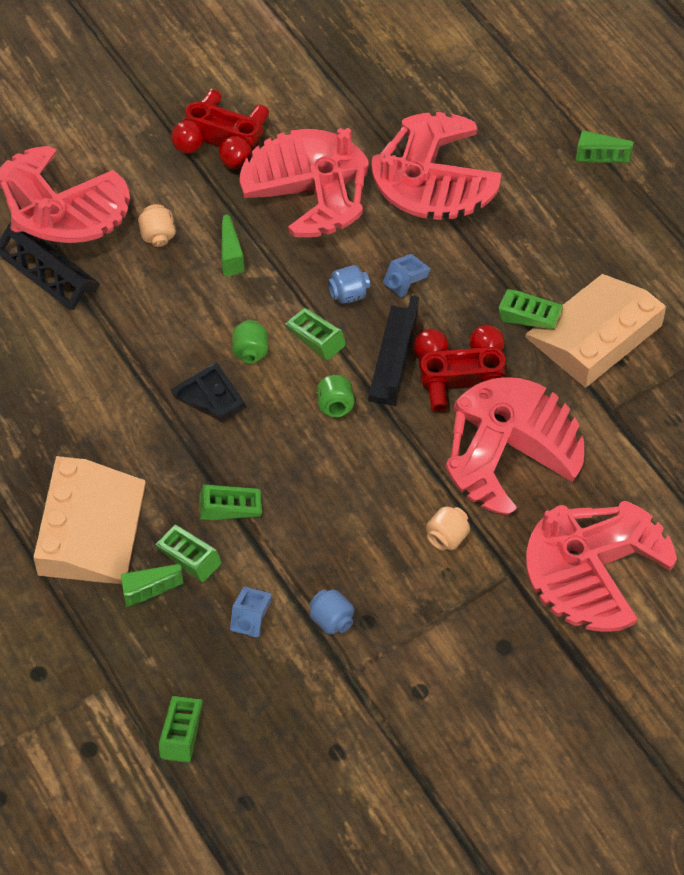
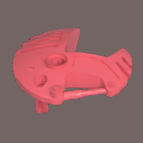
[372,112,501,220]
[239,128,369,238]
[0,146,130,243]
[445,377,584,516]
[526,501,677,632]

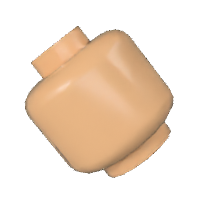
[138,204,176,247]
[426,506,470,551]

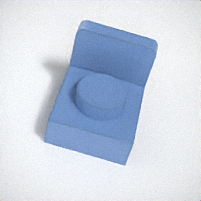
[383,254,431,297]
[230,586,272,637]

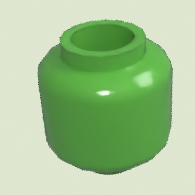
[232,320,268,364]
[316,375,355,417]

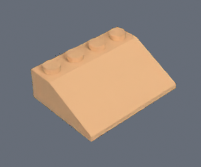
[525,274,666,388]
[34,456,146,584]

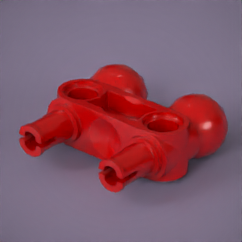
[171,89,269,169]
[413,324,506,412]

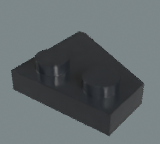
[170,362,247,422]

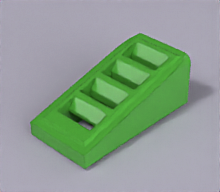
[576,130,634,163]
[221,215,245,277]
[499,289,563,329]
[285,308,346,361]
[199,484,262,520]
[155,524,221,582]
[121,564,183,607]
[159,696,203,762]

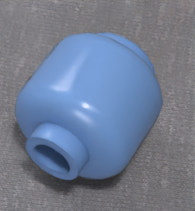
[328,265,370,304]
[309,589,354,634]

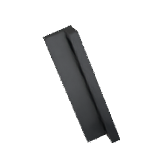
[0,223,100,310]
[368,296,419,406]

